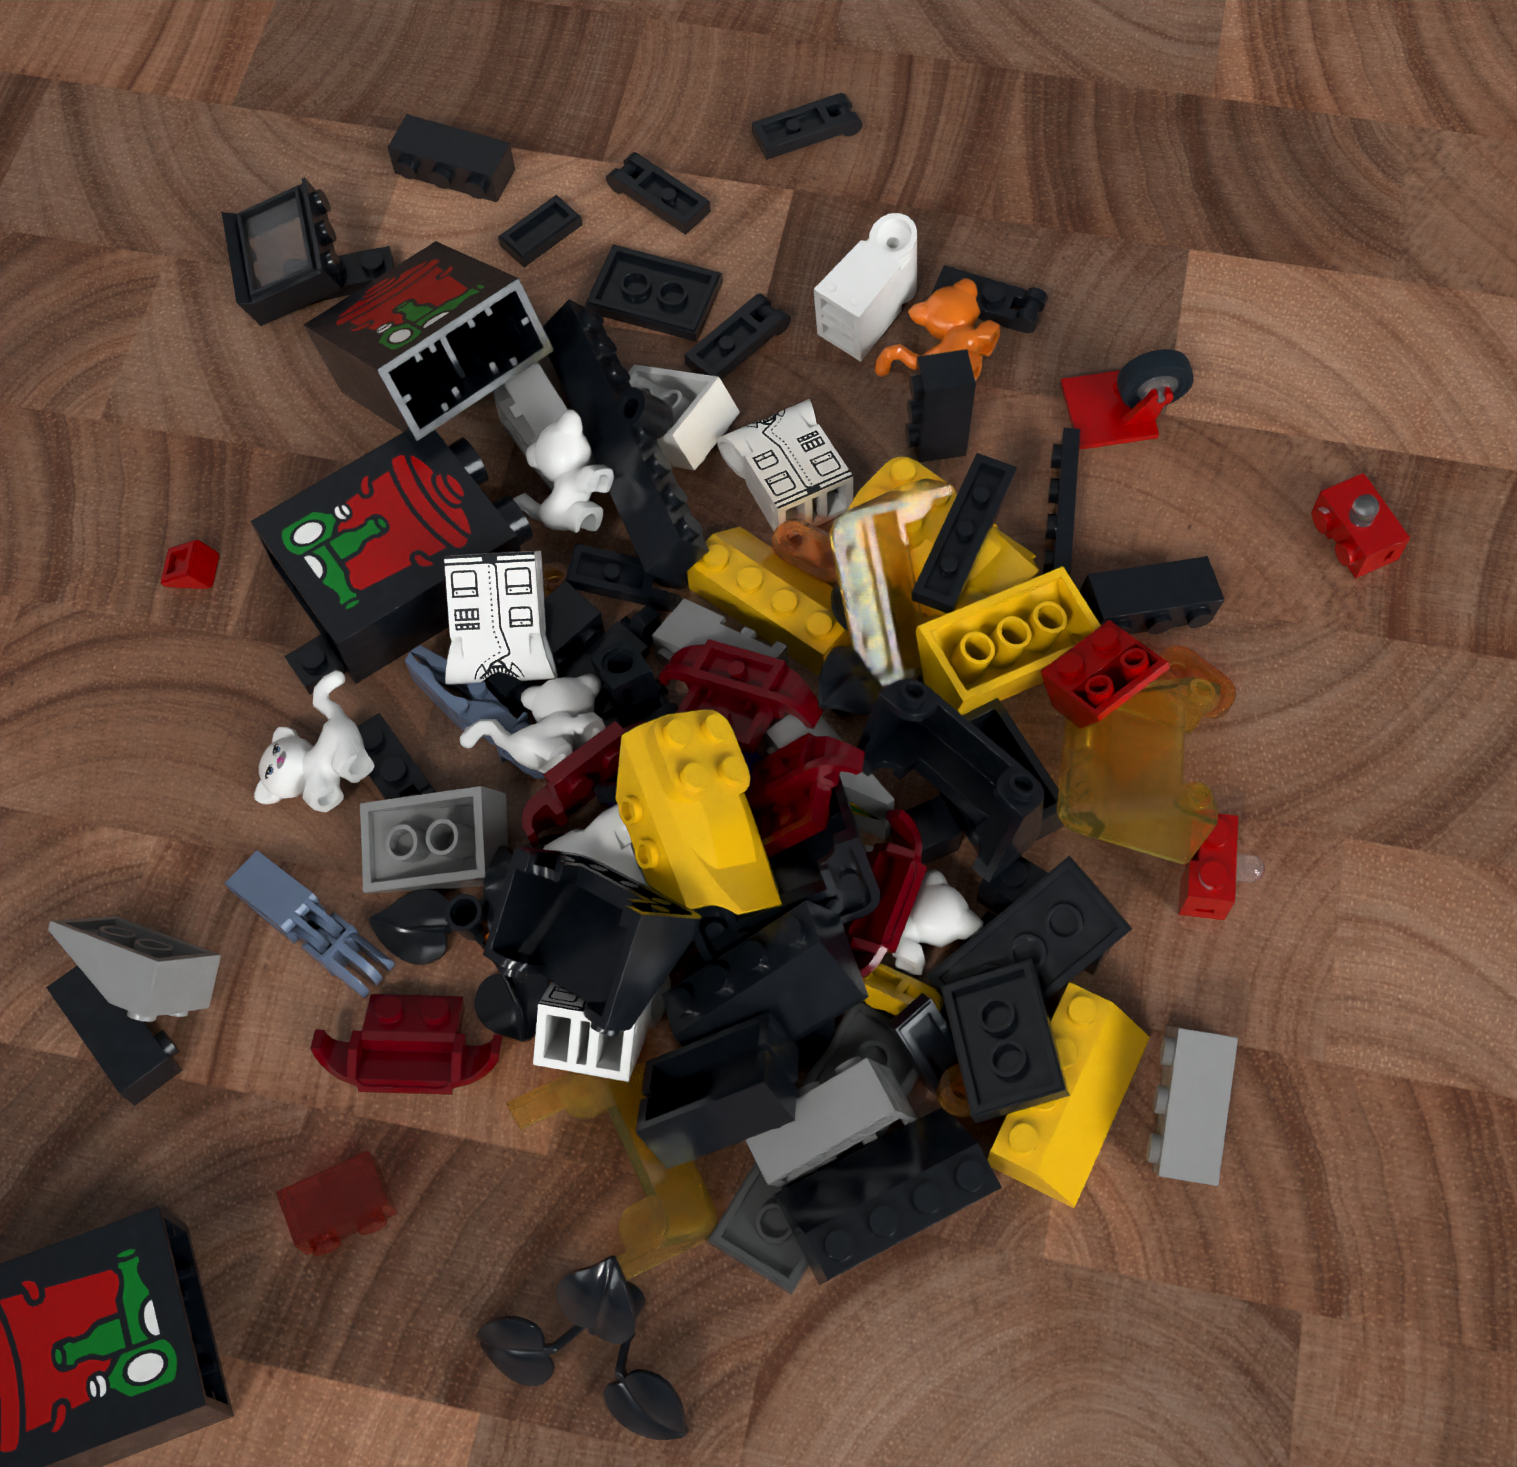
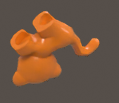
[874,278,1001,382]

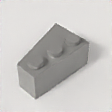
[492,361,597,493]
[652,598,788,667]
[1146,1025,1238,1186]
[746,1057,918,1188]

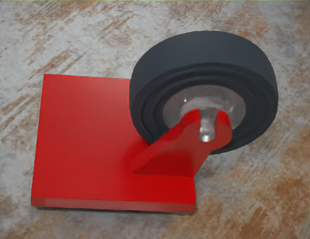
[1060,349,1193,450]

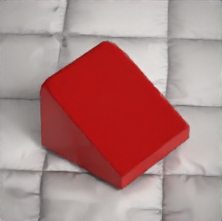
[160,539,219,589]

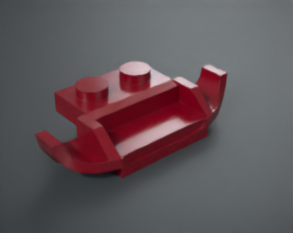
[659,639,823,754]
[522,721,649,848]
[744,733,865,858]
[843,809,927,978]
[310,994,503,1095]

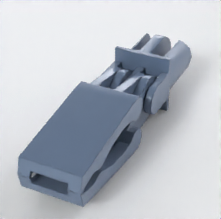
[404,645,545,779]
[225,850,395,998]

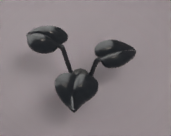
[818,576,924,716]
[369,834,564,1043]
[477,1255,689,1440]

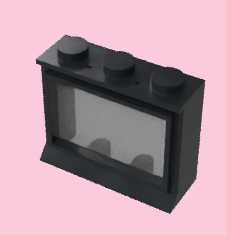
[221,177,343,326]

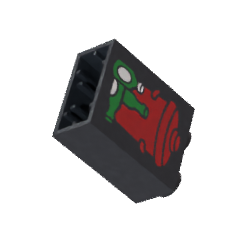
[303,241,554,441]
[250,430,533,684]
[0,1206,234,1467]

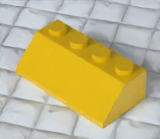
[687,527,858,676]
[915,566,1101,716]
[987,982,1150,1208]

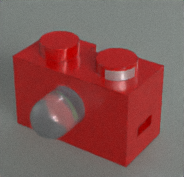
[1311,473,1410,579]
[1178,810,1265,920]

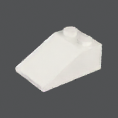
[628,364,740,471]

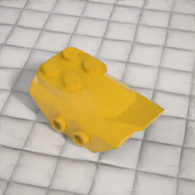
[839,457,1040,619]
[615,709,782,915]

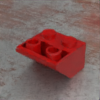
[1040,620,1170,729]

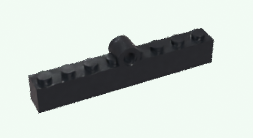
[543,299,709,583]

